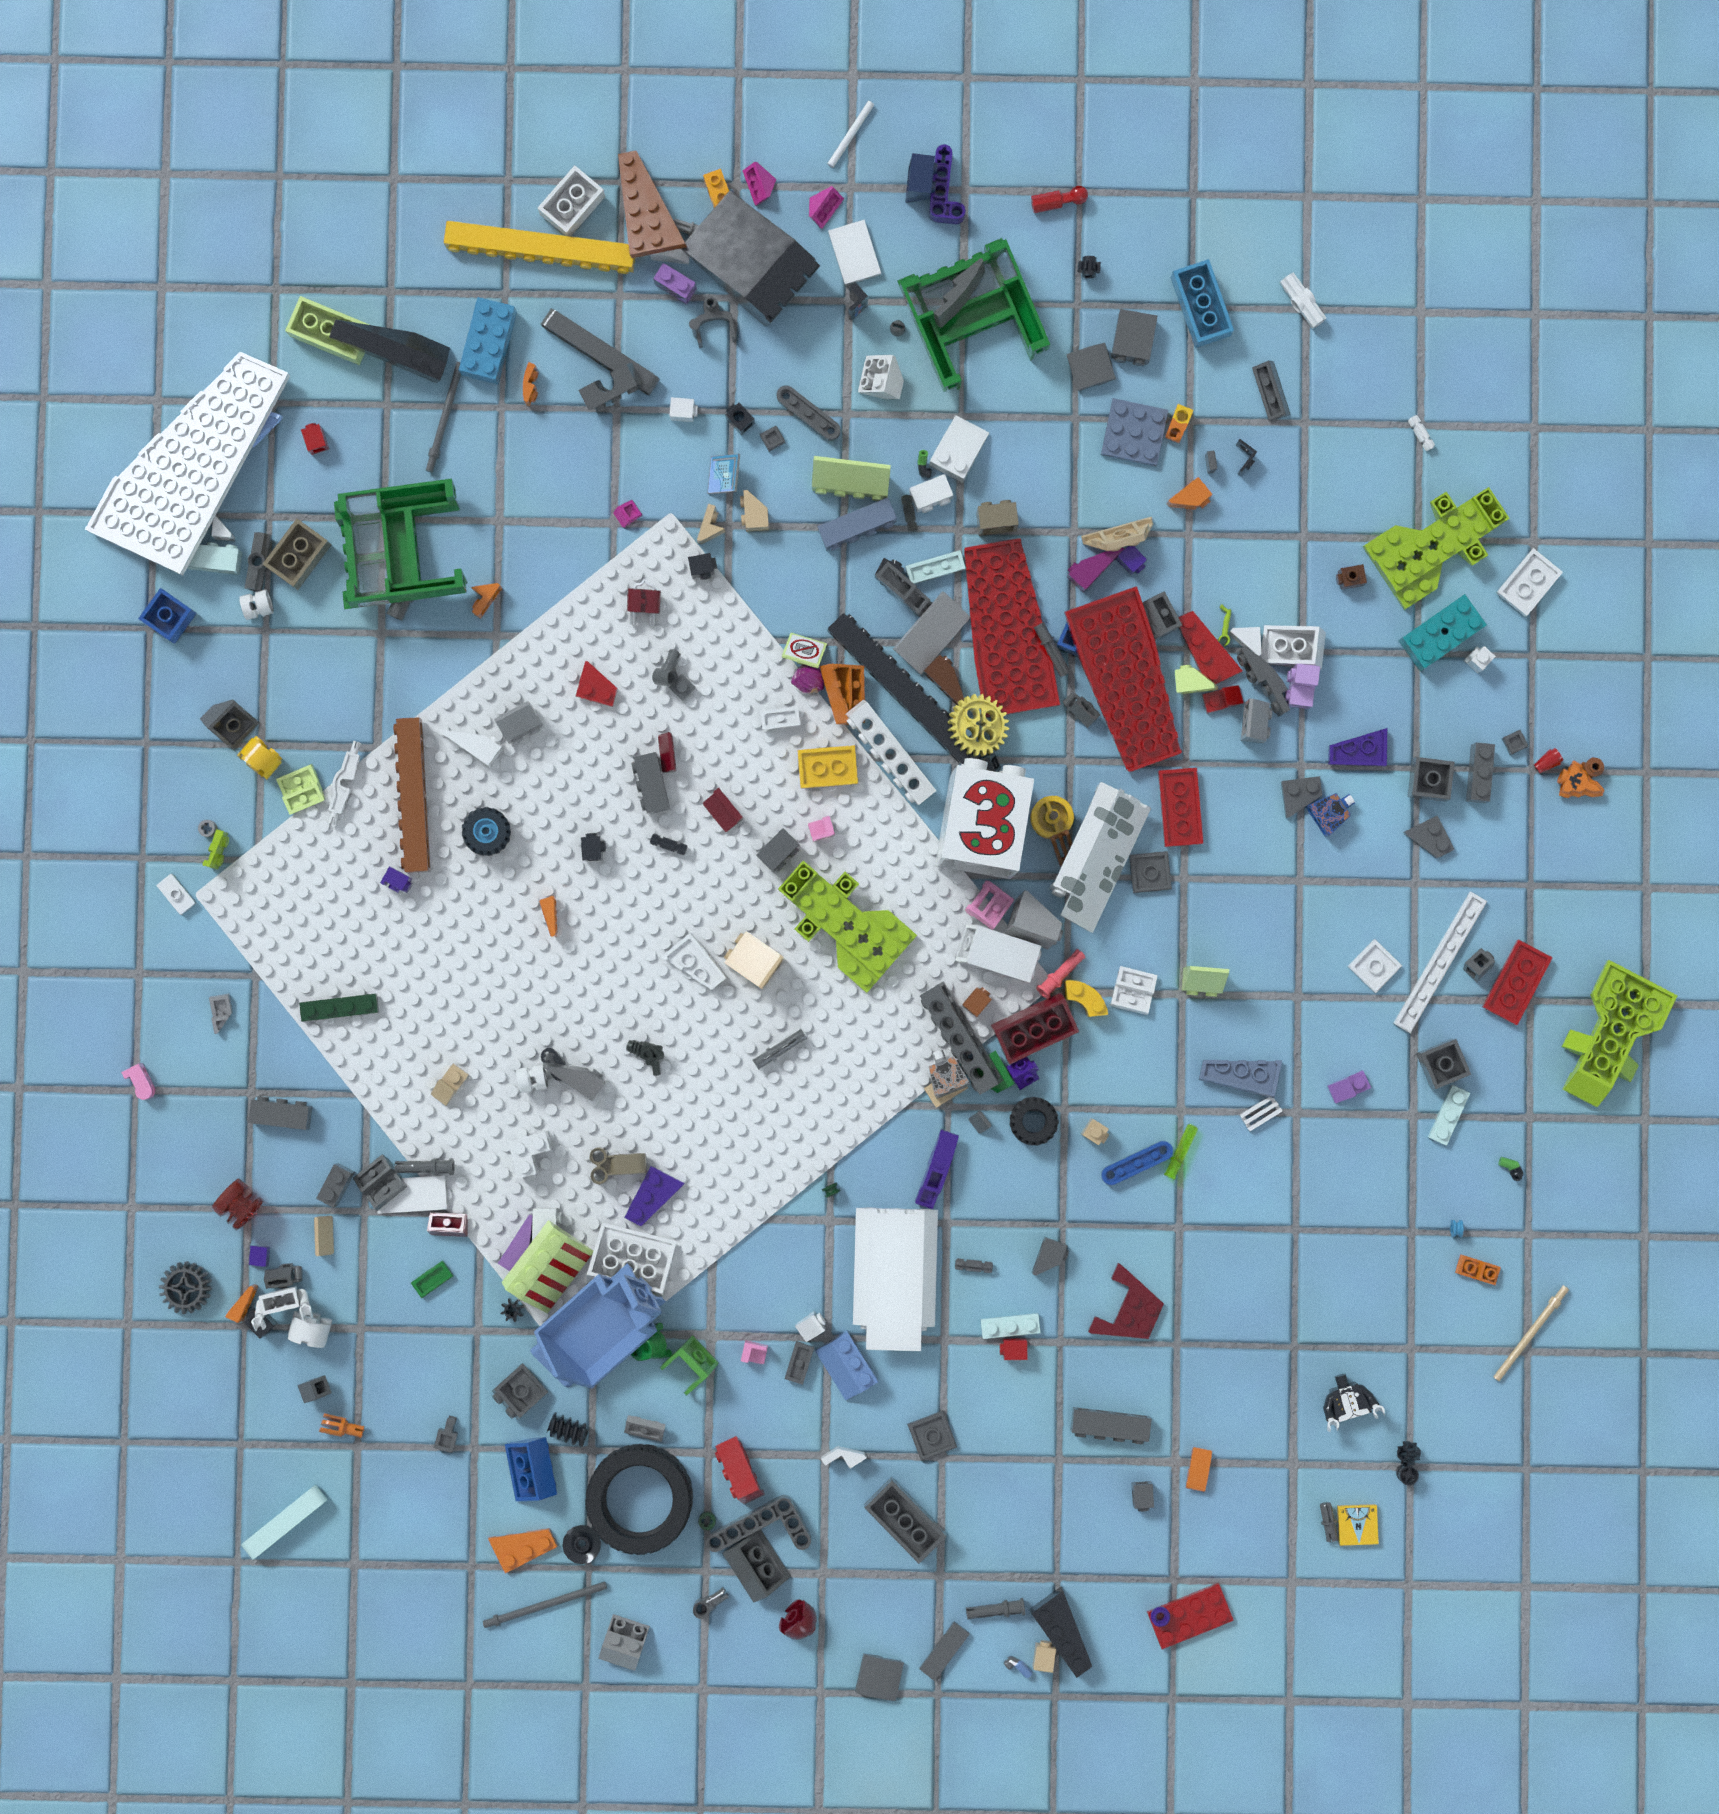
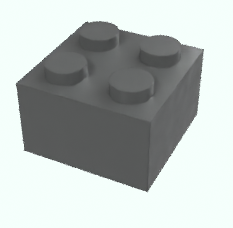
[1407,757,1455,802]
[1416,1039,1471,1089]

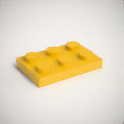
[797,745,858,789]

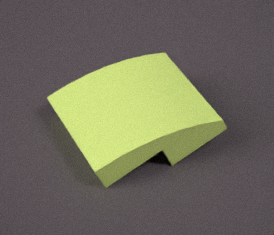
[276,764,325,815]

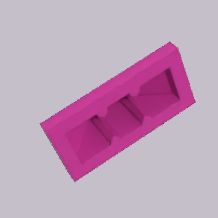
[742,162,776,206]
[809,186,844,229]

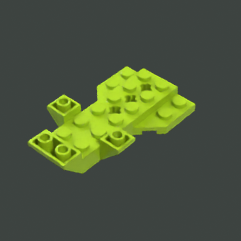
[1363,487,1510,610]
[778,860,917,993]
[1561,960,1678,1107]

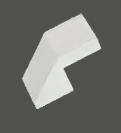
[211,515,235,541]
[821,1446,867,1468]

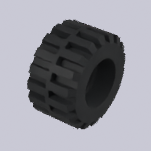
[1009,1097,1059,1146]

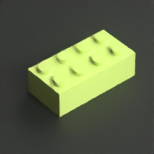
[285,296,369,365]

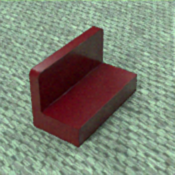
[702,788,744,832]

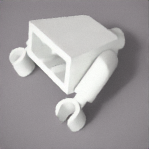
[251,1286,313,1331]

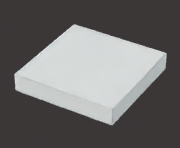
[1347,939,1402,993]

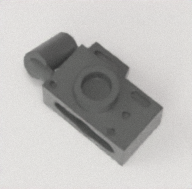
[1063,692,1101,728]
[264,1263,303,1289]

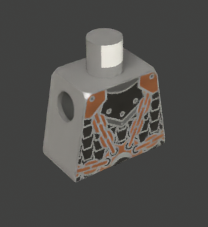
[929,1050,970,1099]

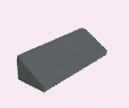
[1252,360,1291,421]

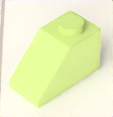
[1175,665,1218,694]

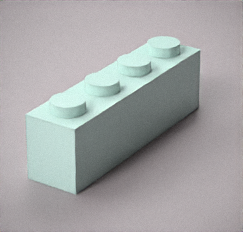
[187,542,242,575]

